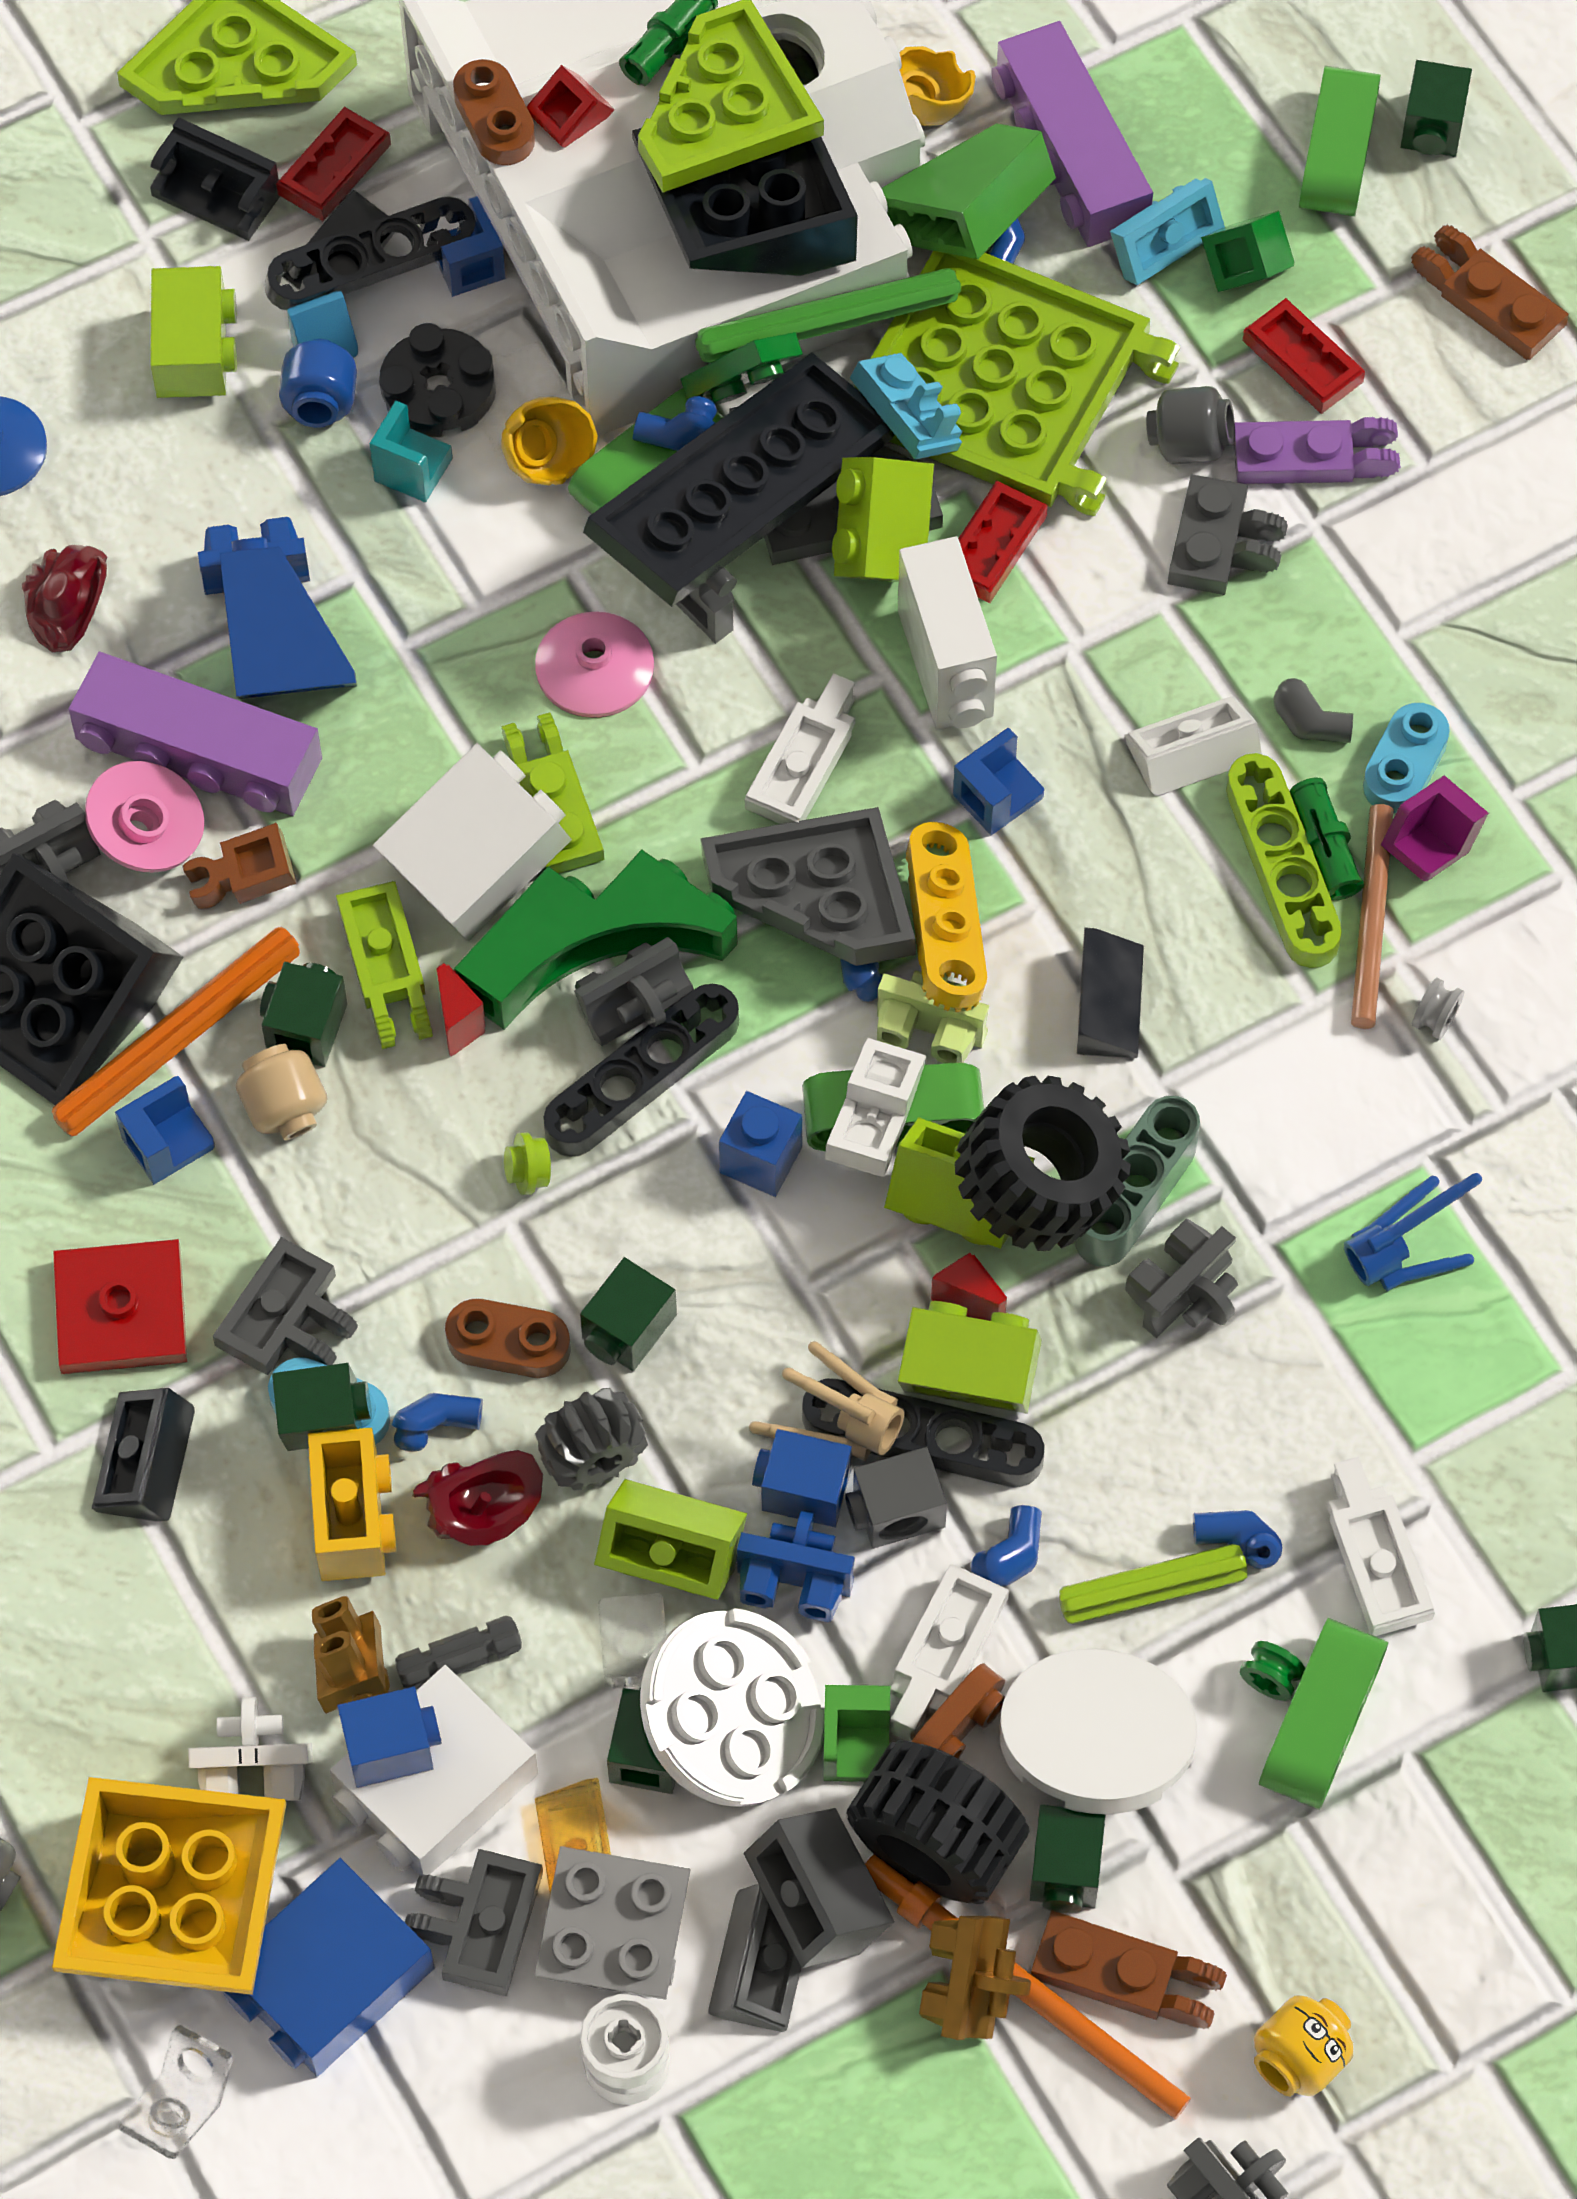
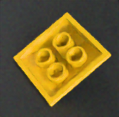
[52,1777,286,1995]

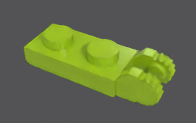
[501,712,605,873]
[336,881,433,1050]

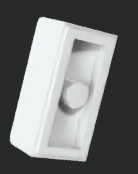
[1124,696,1262,796]

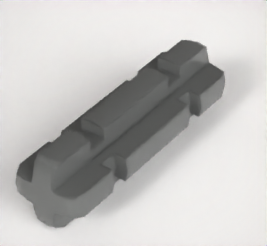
[395,1615,522,1689]

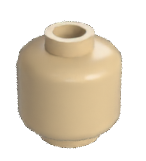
[236,1044,328,1140]

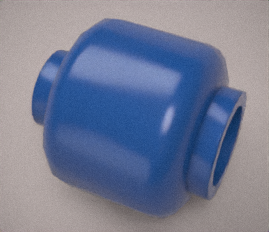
[279,339,357,428]

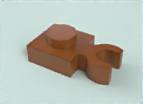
[182,823,297,909]

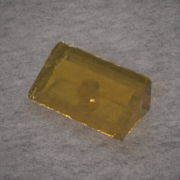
[535,1777,611,1894]

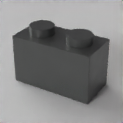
[743,1808,895,1968]

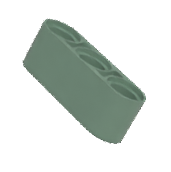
[1075,1096,1200,1266]

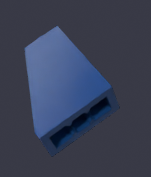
[219,537,357,699]

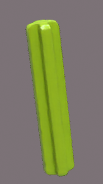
[1059,1544,1247,1624]

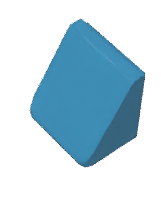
[287,290,358,358]

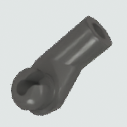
[1273,678,1353,743]

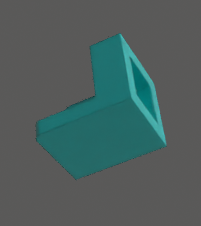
[369,401,453,503]

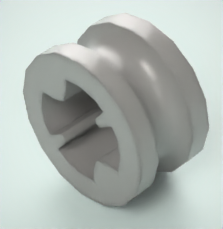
[1412,977,1465,1040]

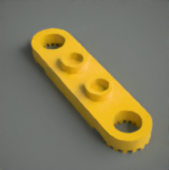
[905,822,987,1012]

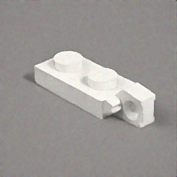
[744,673,855,824]
[1328,1456,1435,1636]
[890,1563,1009,1742]

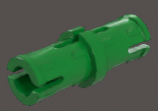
[619,0,718,86]
[1289,777,1364,900]

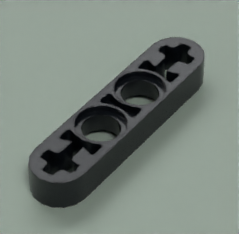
[264,196,476,311]
[543,983,739,1157]
[802,1378,1045,1487]

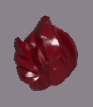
[22,545,107,653]
[412,1450,543,1546]

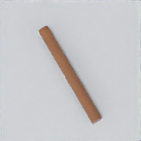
[1351,804,1394,1029]

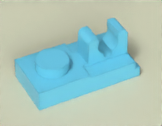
[1110,178,1225,286]
[850,353,962,460]

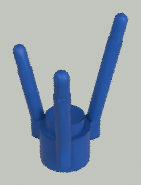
[1344,1173,1482,1291]

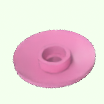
[535,612,654,718]
[85,761,204,873]

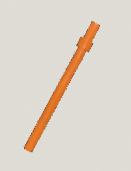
[865,1854,1191,2120]

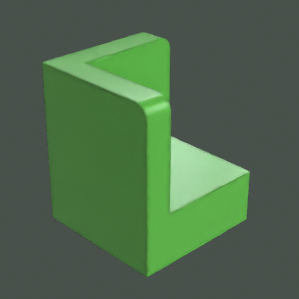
[823,1685,891,1782]

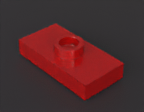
[276,106,391,222]
[1242,298,1365,414]
[958,480,1048,603]

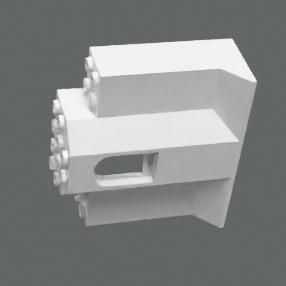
[399,0,926,436]

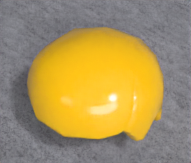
[899,46,976,126]
[501,396,598,486]

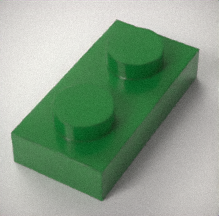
[680,332,803,404]

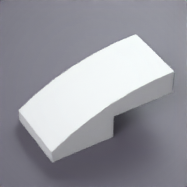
[825,1038,926,1177]

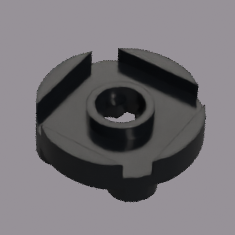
[379,323,496,437]

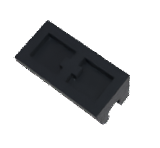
[150,117,280,241]

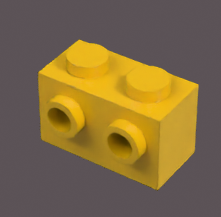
[308,1428,396,1581]

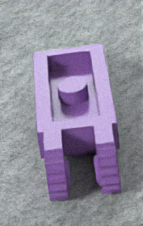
[1234,417,1401,484]

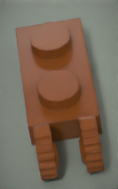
[1411,224,1569,360]
[1031,1910,1227,2029]

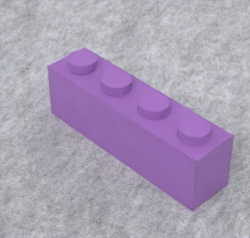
[991,21,1153,247]
[68,651,322,816]

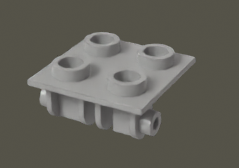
[534,1846,691,2000]

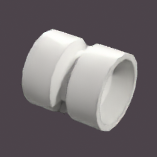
[580,1994,670,2105]

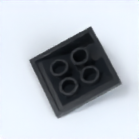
[632,128,858,276]
[0,853,184,1105]

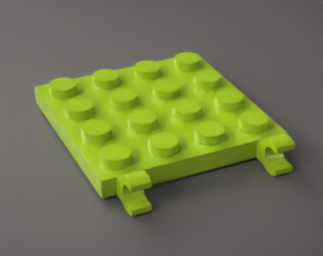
[854,251,1180,516]

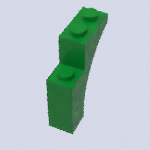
[454,849,738,1030]

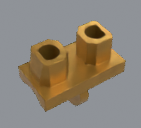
[312,1596,390,1714]
[919,1916,1031,2040]

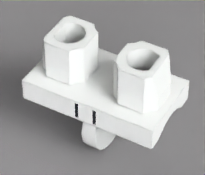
[188,1697,313,1801]

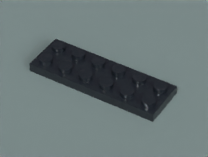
[583,352,895,607]

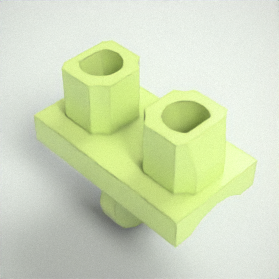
[877,970,989,1063]

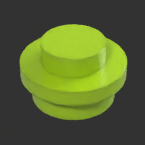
[504,1132,551,1195]

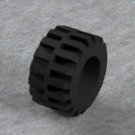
[955,1076,1131,1251]
[846,1740,1030,1904]

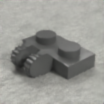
[1167,474,1288,595]
[213,1237,358,1375]
[405,1849,543,1996]

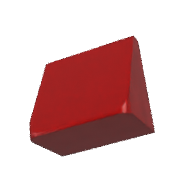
[526,65,615,148]
[437,963,486,1056]
[931,1252,1007,1321]

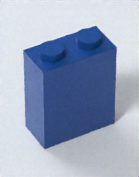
[223,1857,435,2077]

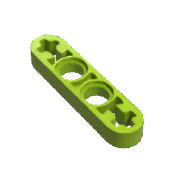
[1226,753,1342,968]

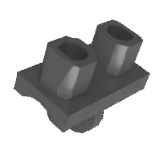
[0,800,101,883]
[574,937,694,1046]
[1125,1219,1238,1338]
[1167,2137,1289,2199]

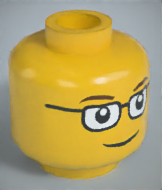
[1254,1995,1353,2097]

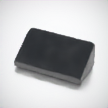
[1076,927,1144,1058]
[91,1388,195,1521]

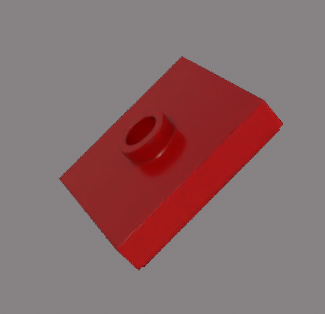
[53,1239,188,1374]

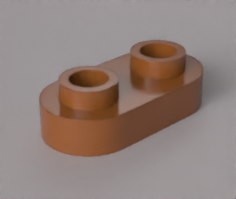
[453,59,535,165]
[445,1299,571,1378]
[911,1663,1005,1759]

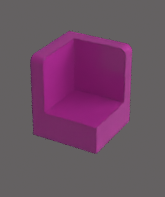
[1381,775,1489,881]

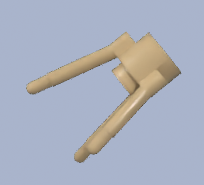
[749,1341,904,1461]

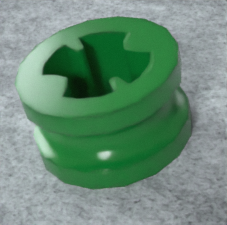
[1239,1641,1305,1701]

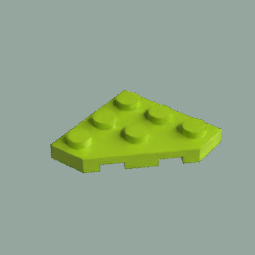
[117,0,357,115]
[638,0,824,192]

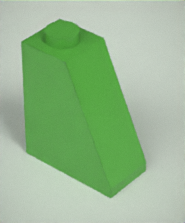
[881,123,1056,259]

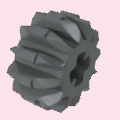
[535,1388,648,1490]

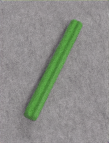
[695,268,961,363]

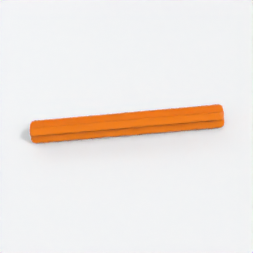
[52,927,300,1136]

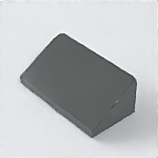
[708,1884,801,2032]

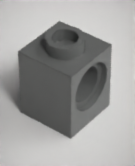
[845,1447,947,1549]

